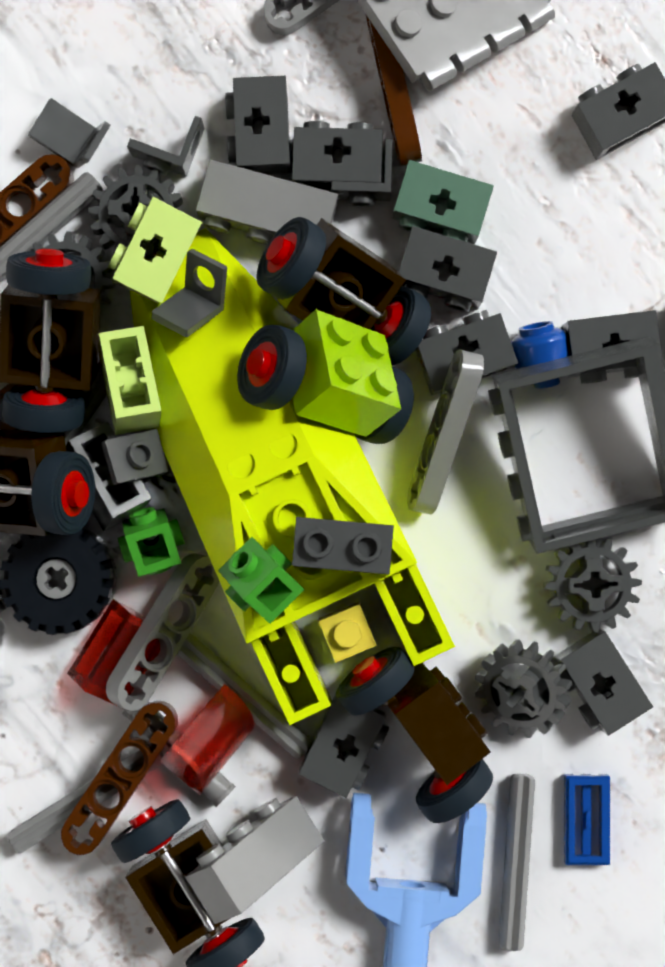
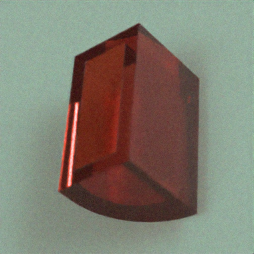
[67,599,160,710]
[159,684,254,795]

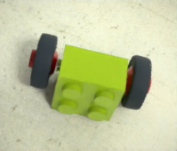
[237,309,414,444]

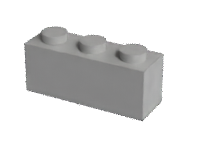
[196,159,338,244]
[185,796,325,924]

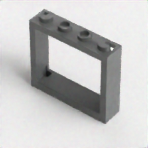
[488,336,665,554]

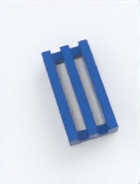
[564,774,610,865]

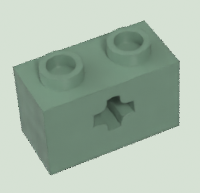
[392,160,494,244]

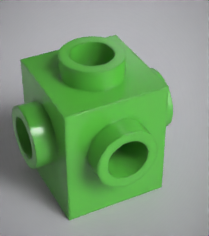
[117,507,185,577]
[218,537,304,624]

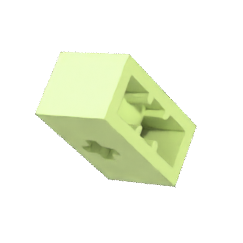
[108,197,202,305]
[98,326,161,435]

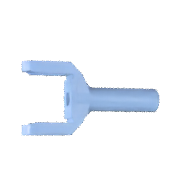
[345,793,487,967]

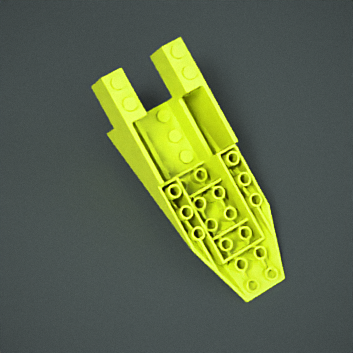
[130,228,455,726]

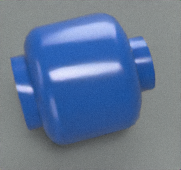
[511,321,570,389]

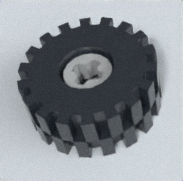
[0,529,117,635]

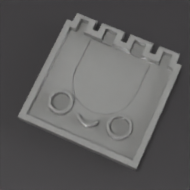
[357,0,555,91]

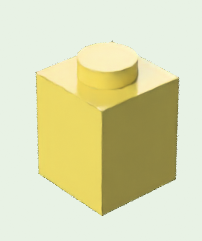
[318,602,377,663]

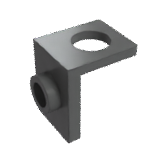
[28,98,111,169]
[127,116,205,176]
[331,139,393,207]
[151,249,227,337]
[101,429,169,485]

